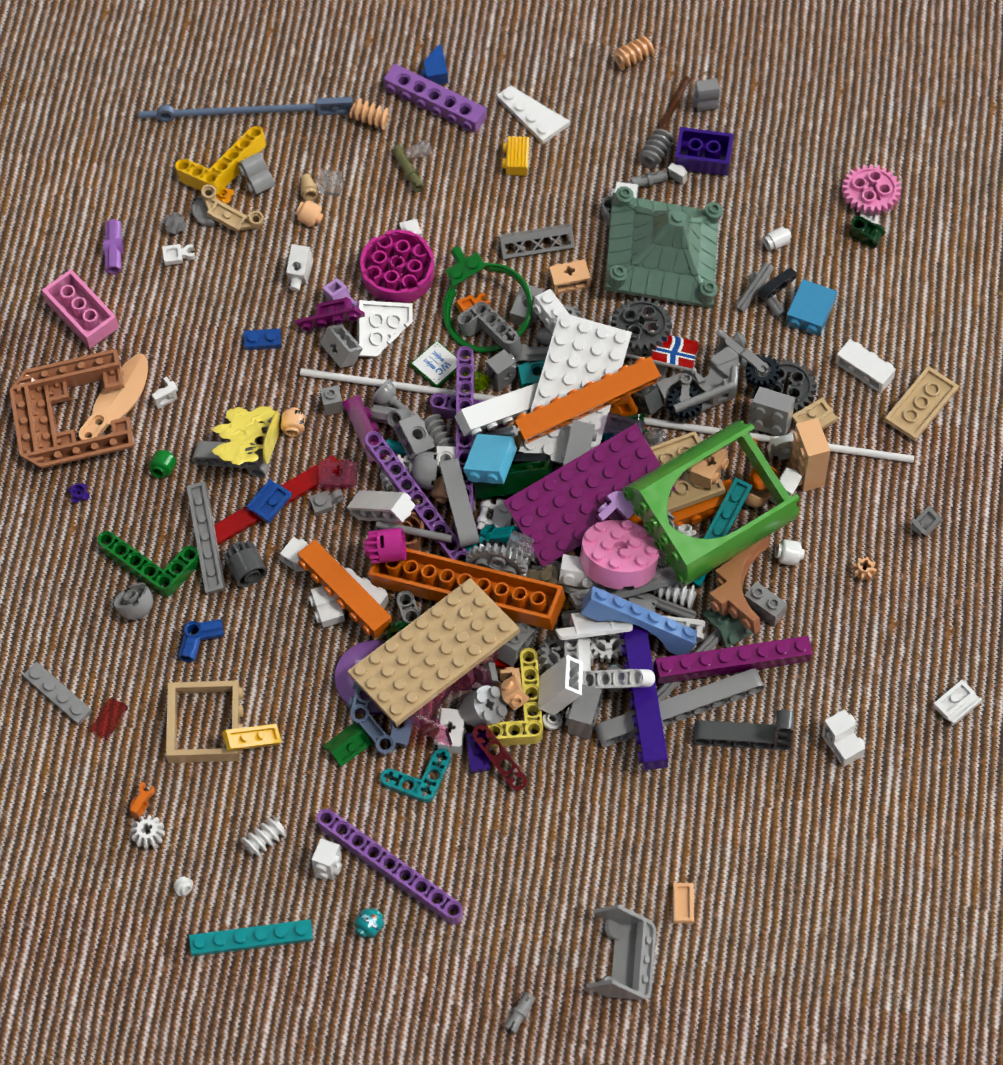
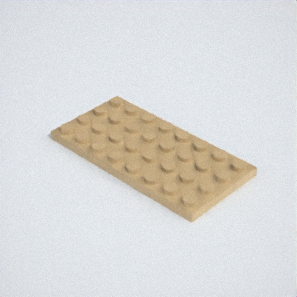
[347,578,520,726]

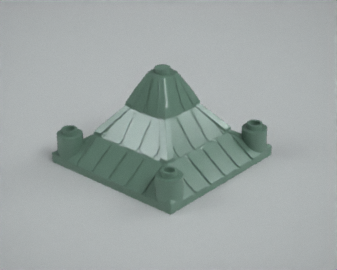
[604,186,723,308]

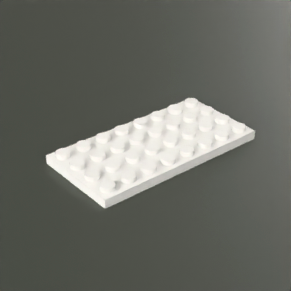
[518,312,632,466]

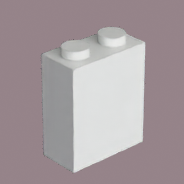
[538,655,583,716]

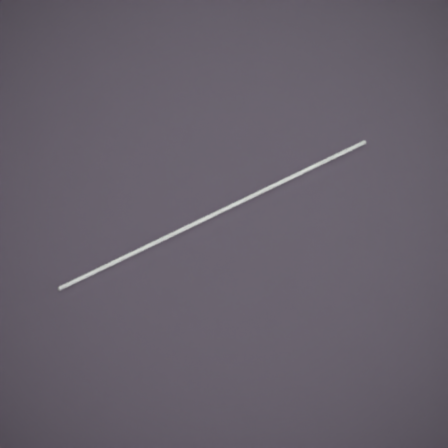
[300,368,914,463]

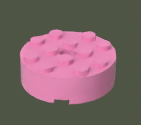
[579,520,660,590]

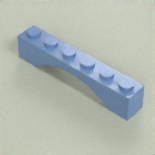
[580,586,697,655]

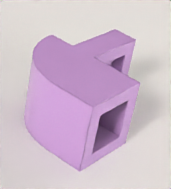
[322,278,357,307]
[596,491,634,522]

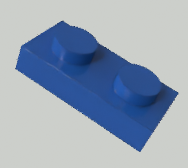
[244,328,282,351]

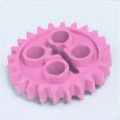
[842,164,901,216]

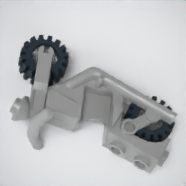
[656,329,780,422]

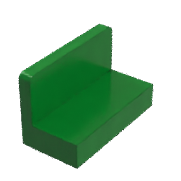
[323,723,372,767]

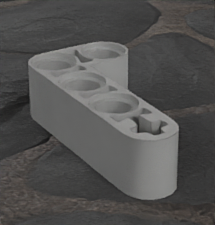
[457,302,523,356]
[192,441,271,478]

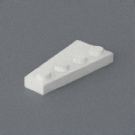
[497,85,570,144]

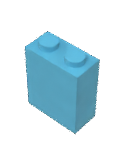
[463,434,517,484]

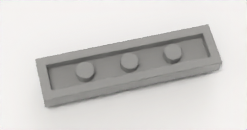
[23,662,92,726]

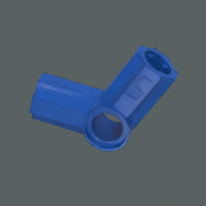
[178,619,224,663]

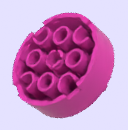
[360,230,435,303]

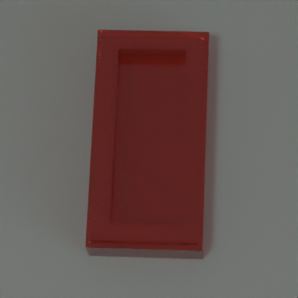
[90,697,128,740]

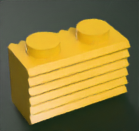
[502,136,529,176]

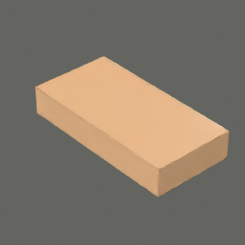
[673,883,694,924]

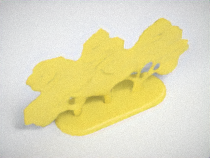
[211,406,280,465]

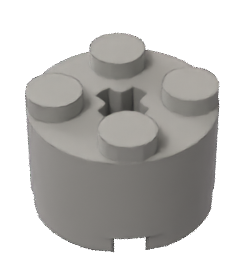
[460,685,507,730]

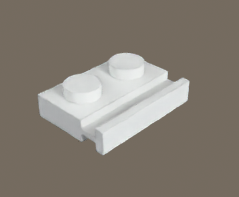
[933,680,982,726]

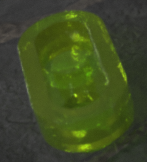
[454,369,491,391]

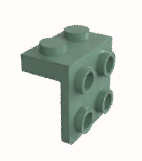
[703,608,753,648]

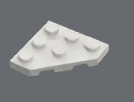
[357,300,413,357]

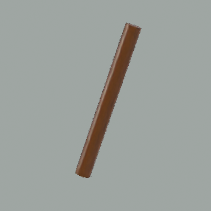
[658,76,690,130]

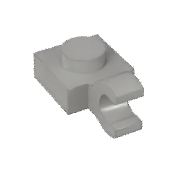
[309,489,344,516]

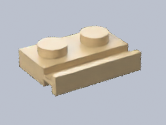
[792,397,838,430]

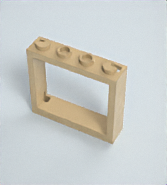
[166,680,244,763]

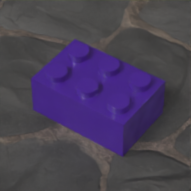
[675,127,734,176]

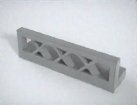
[498,223,575,259]

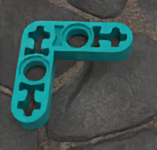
[380,749,451,803]

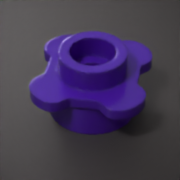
[69,483,90,503]

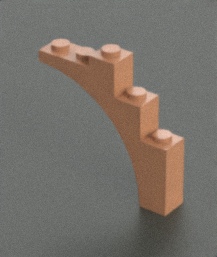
[709,536,769,634]

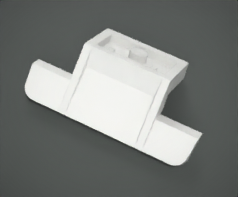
[555,612,633,640]

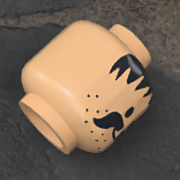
[280,407,306,437]

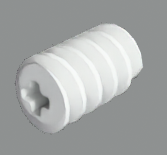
[654,583,697,609]
[241,815,286,856]

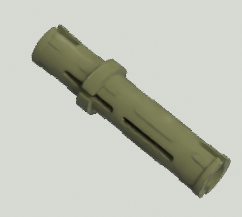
[391,145,425,192]

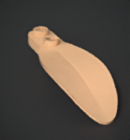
[79,353,148,441]

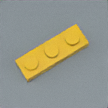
[222,724,282,751]

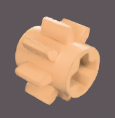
[852,557,877,582]

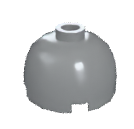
[408,451,438,490]
[113,583,153,620]

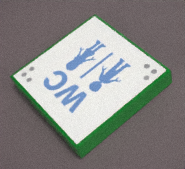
[411,340,457,388]

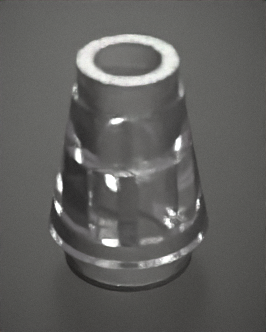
[405,140,433,159]

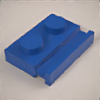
[247,479,292,524]

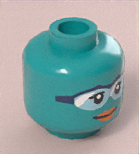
[354,907,384,938]

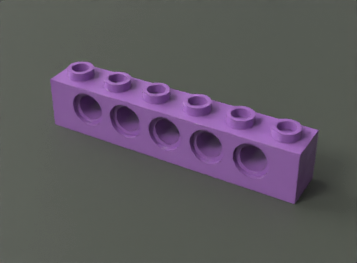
[384,64,487,133]

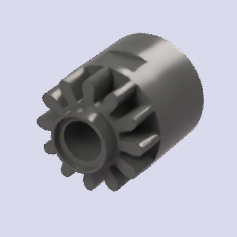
[224,541,268,587]

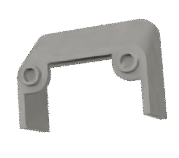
[586,904,656,1000]

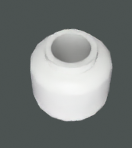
[775,539,805,566]

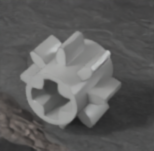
[163,212,187,234]

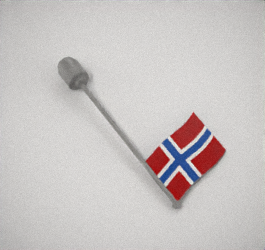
[537,327,699,375]

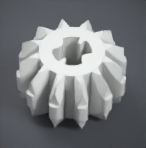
[131,815,165,850]

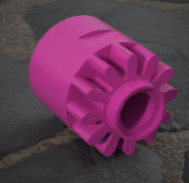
[364,527,407,563]

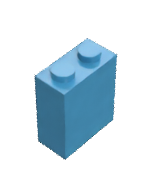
[786,279,837,336]

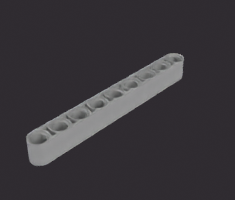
[594,669,764,747]

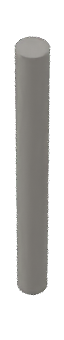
[376,520,453,543]

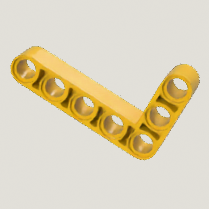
[175,126,266,195]

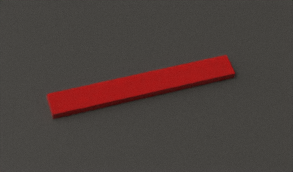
[214,455,344,546]

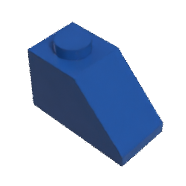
[421,44,448,85]

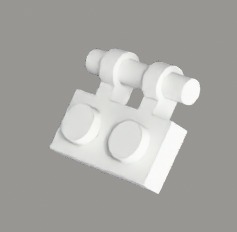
[476,498,513,532]

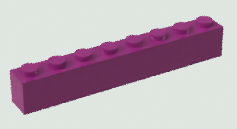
[653,636,813,685]

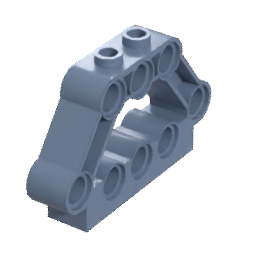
[348,681,416,756]

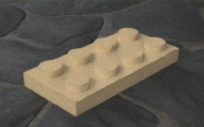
[884,366,959,441]

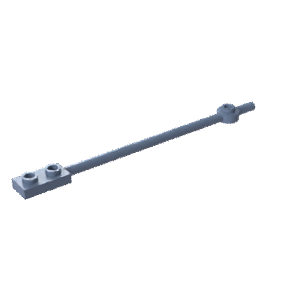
[139,97,353,122]

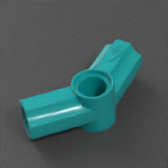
[464,524,520,552]

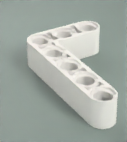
[564,637,655,689]

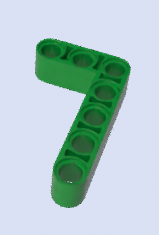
[97,531,200,597]

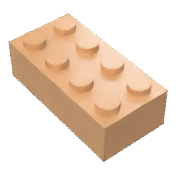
[789,418,831,492]

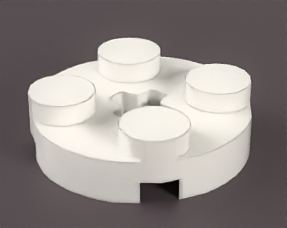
[767,431,795,460]

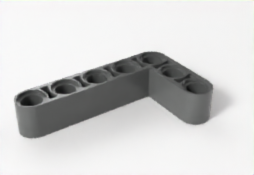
[693,710,794,750]

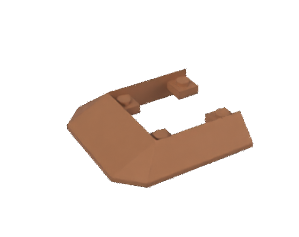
[9,349,135,468]

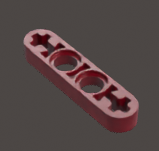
[473,725,528,790]

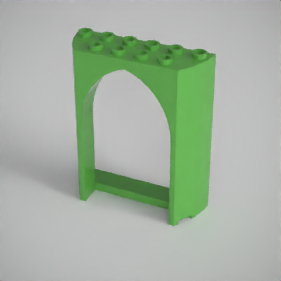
[622,420,800,587]

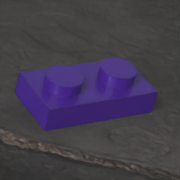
[466,731,491,773]

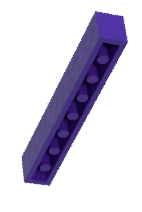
[619,624,668,770]

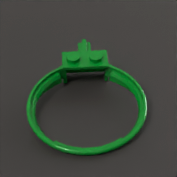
[442,246,533,353]

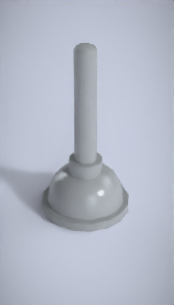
[371,379,416,416]

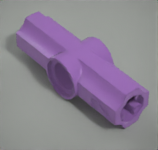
[103,219,124,274]

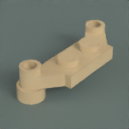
[201,184,264,233]

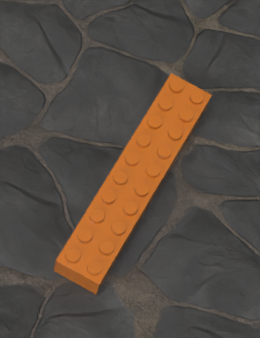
[368,548,566,631]

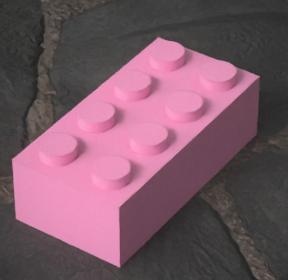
[42,269,119,349]

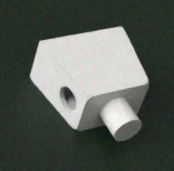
[286,244,313,291]

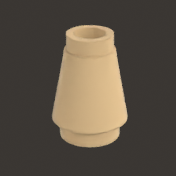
[301,174,318,201]

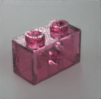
[317,459,357,488]

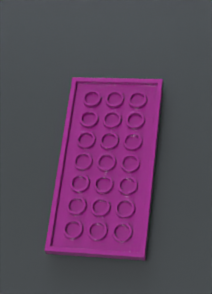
[503,423,675,568]

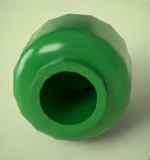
[149,450,176,478]

